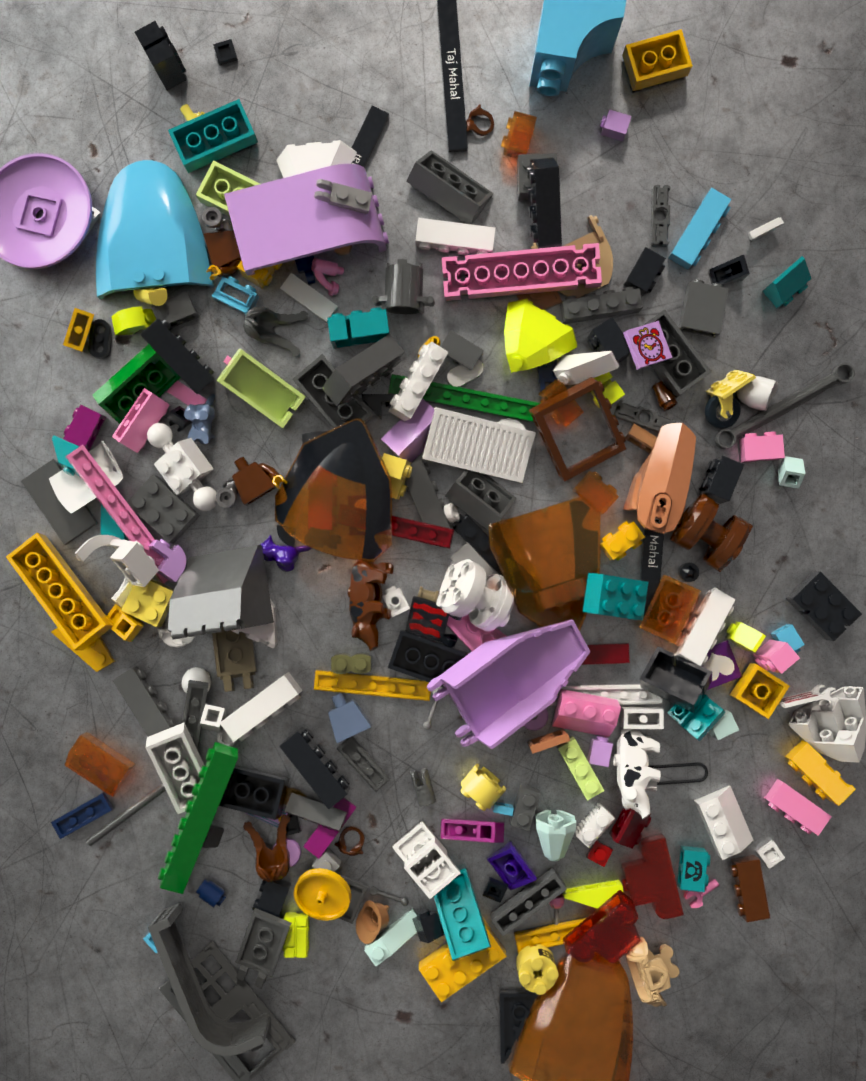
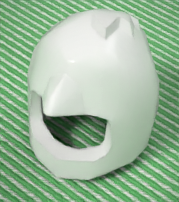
[736,376,778,411]

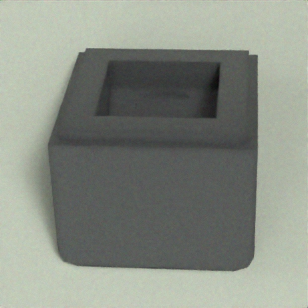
[202,824,224,848]

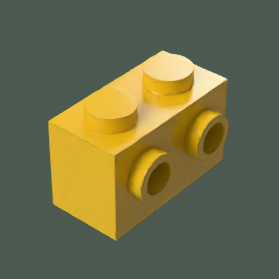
[599,521,645,561]

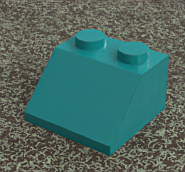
[762,256,812,308]

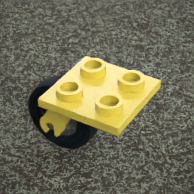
[705,370,756,429]

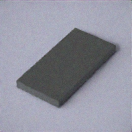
[21,459,98,545]

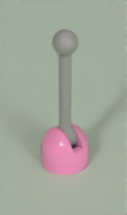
[549,893,565,941]

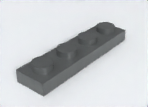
[182,680,209,749]

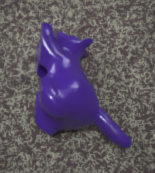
[260,535,314,572]

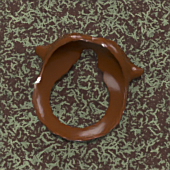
[466,104,494,136]
[334,826,365,856]

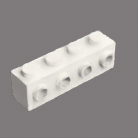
[415,218,496,255]
[388,342,448,422]

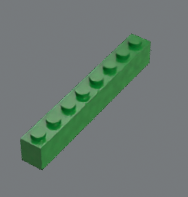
[158,742,238,894]

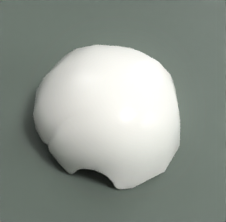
[181,667,212,694]

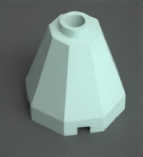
[535,810,576,862]

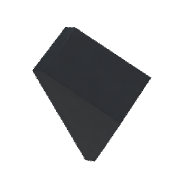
[709,255,750,286]

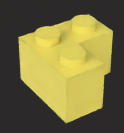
[381,453,413,500]

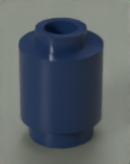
[196,879,226,908]

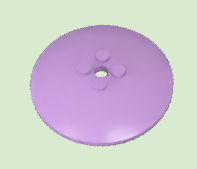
[0,153,92,269]

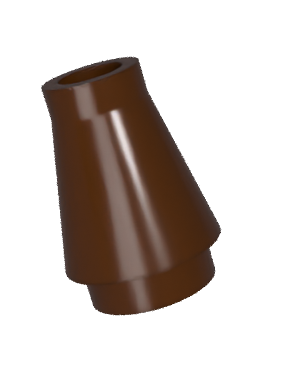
[652,381,678,411]

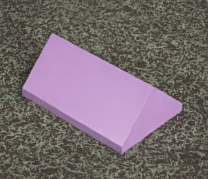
[381,398,434,463]

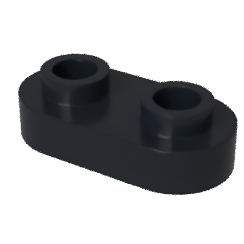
[88,319,111,359]

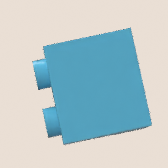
[529,0,626,96]

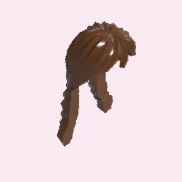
[243,815,290,882]

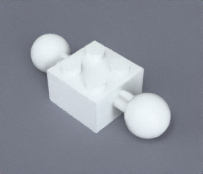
[147,423,217,511]

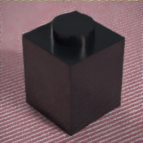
[412,909,445,943]

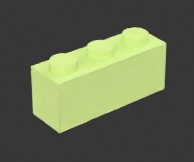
[556,736,604,801]

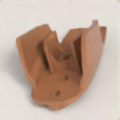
[623,423,696,534]

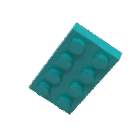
[433,868,491,961]

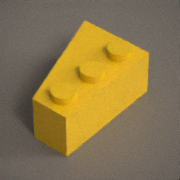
[785,740,856,806]

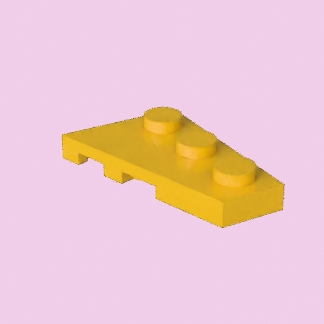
[51,628,115,672]

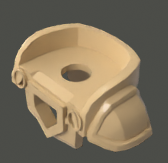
[625,936,680,1007]

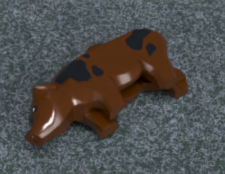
[348,558,394,651]

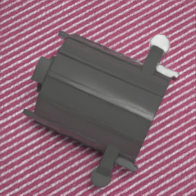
[372,259,435,315]

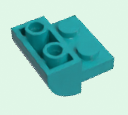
[667,694,726,742]

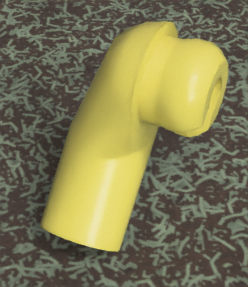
[180,104,205,121]

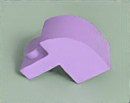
[149,539,186,582]

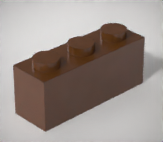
[730,855,770,922]

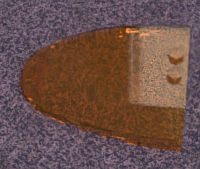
[509,947,633,1081]

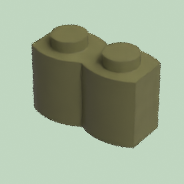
[331,653,372,674]

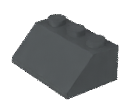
[445,469,517,531]

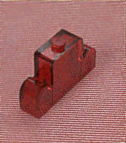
[621,833,684,919]
[563,890,640,963]

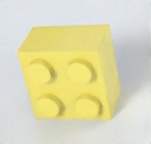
[121,579,174,627]

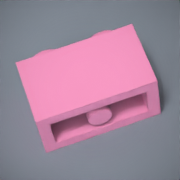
[739,432,785,463]

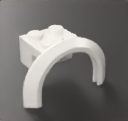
[75,535,159,608]

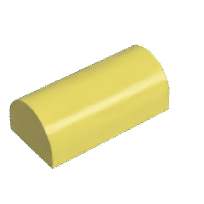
[133,287,167,306]

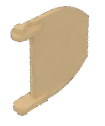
[531,215,613,298]

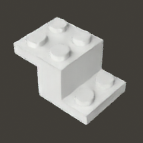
[392,821,461,899]

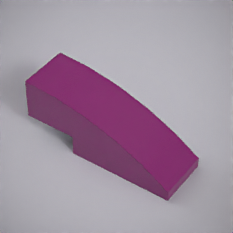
[303,797,356,859]

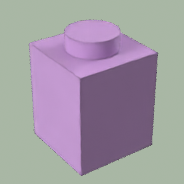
[600,109,631,141]
[587,735,613,767]

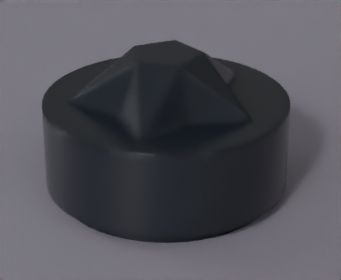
[679,563,699,582]

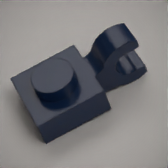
[295,255,316,285]

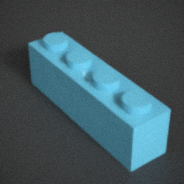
[668,187,731,270]

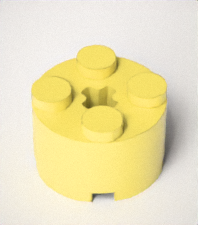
[460,764,506,811]

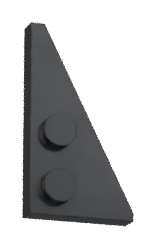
[499,990,538,1064]

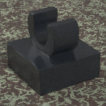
[167,406,192,432]

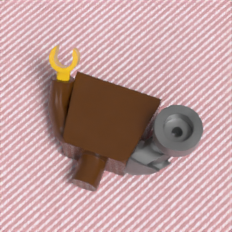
[202,207,241,280]
[216,457,287,508]

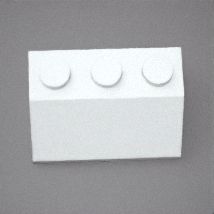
[694,785,754,860]

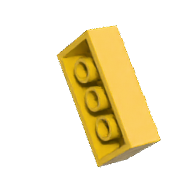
[419,917,507,1002]

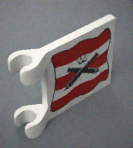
[778,684,838,708]

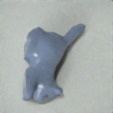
[184,394,215,444]

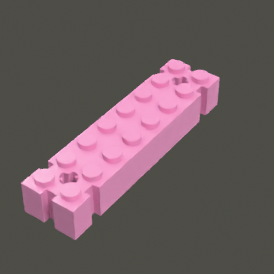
[442,243,602,301]

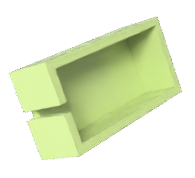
[216,349,306,428]

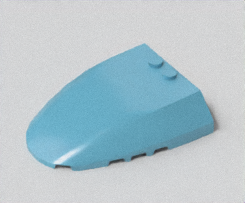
[96,160,214,299]

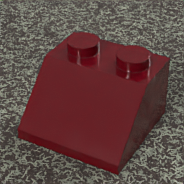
[609,806,651,849]

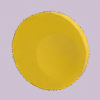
[294,868,352,921]

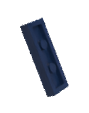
[51,792,114,839]

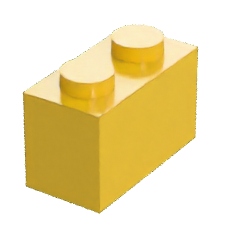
[63,308,94,352]

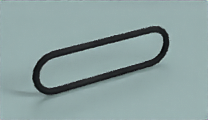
[648,763,708,785]

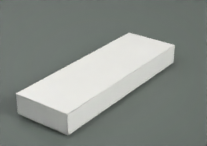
[280,273,338,323]

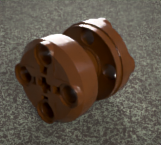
[670,493,753,572]

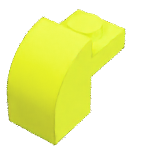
[111,306,156,335]

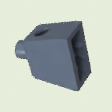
[328,692,372,743]

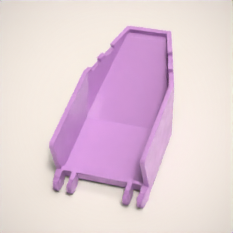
[427,620,590,749]

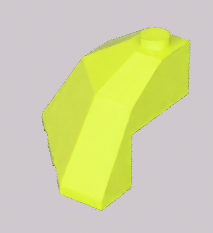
[504,298,577,373]

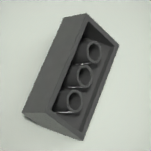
[406,150,494,224]

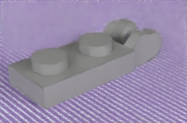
[314,179,372,214]

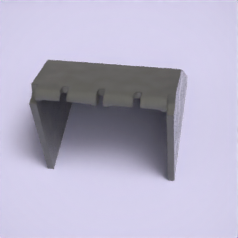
[168,545,274,639]

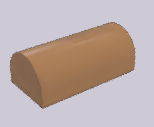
[625,423,657,454]

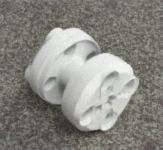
[437,559,515,631]

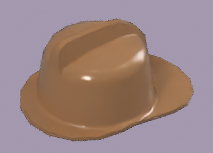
[356,900,390,944]

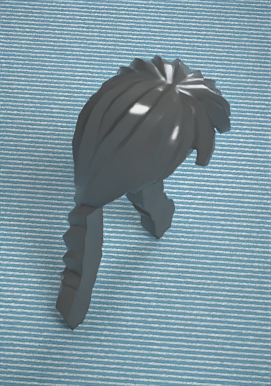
[243,306,308,357]

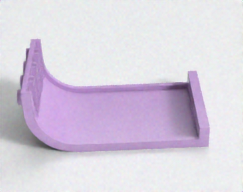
[224,164,389,276]

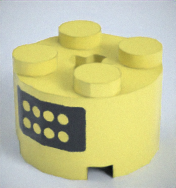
[516,944,559,995]

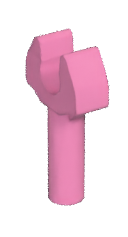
[684,879,720,908]

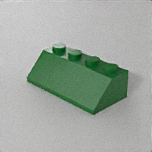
[92,344,181,424]

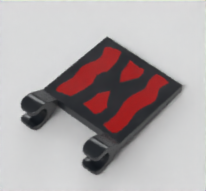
[405,596,462,647]

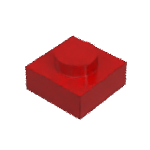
[586,840,613,867]

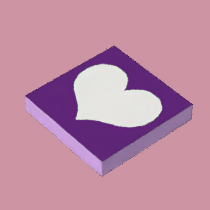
[702,640,742,690]

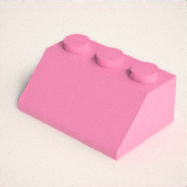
[552,689,621,737]

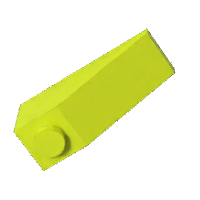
[562,880,626,913]

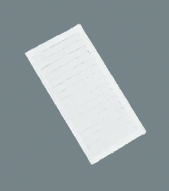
[422,407,536,483]

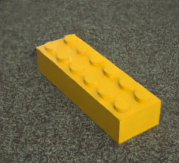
[6,533,113,651]

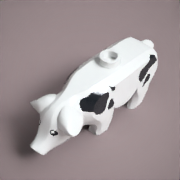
[613,729,661,819]

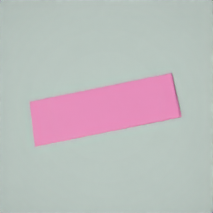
[167,381,207,405]

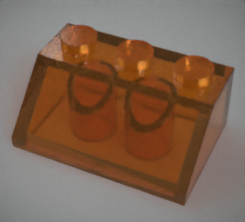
[639,575,702,646]
[65,732,135,797]

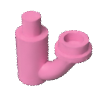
[311,258,344,296]

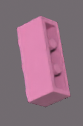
[112,388,170,453]
[752,640,800,674]
[764,779,832,836]

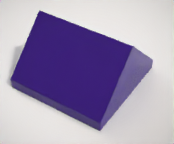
[487,841,537,891]

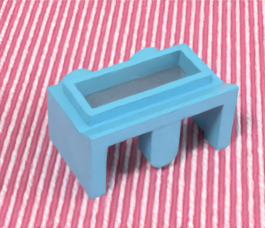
[212,276,259,314]

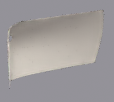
[49,441,123,513]

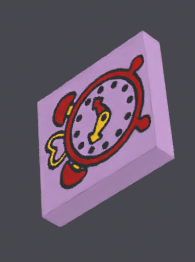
[623,321,672,370]

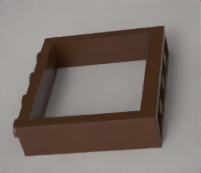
[529,377,626,482]

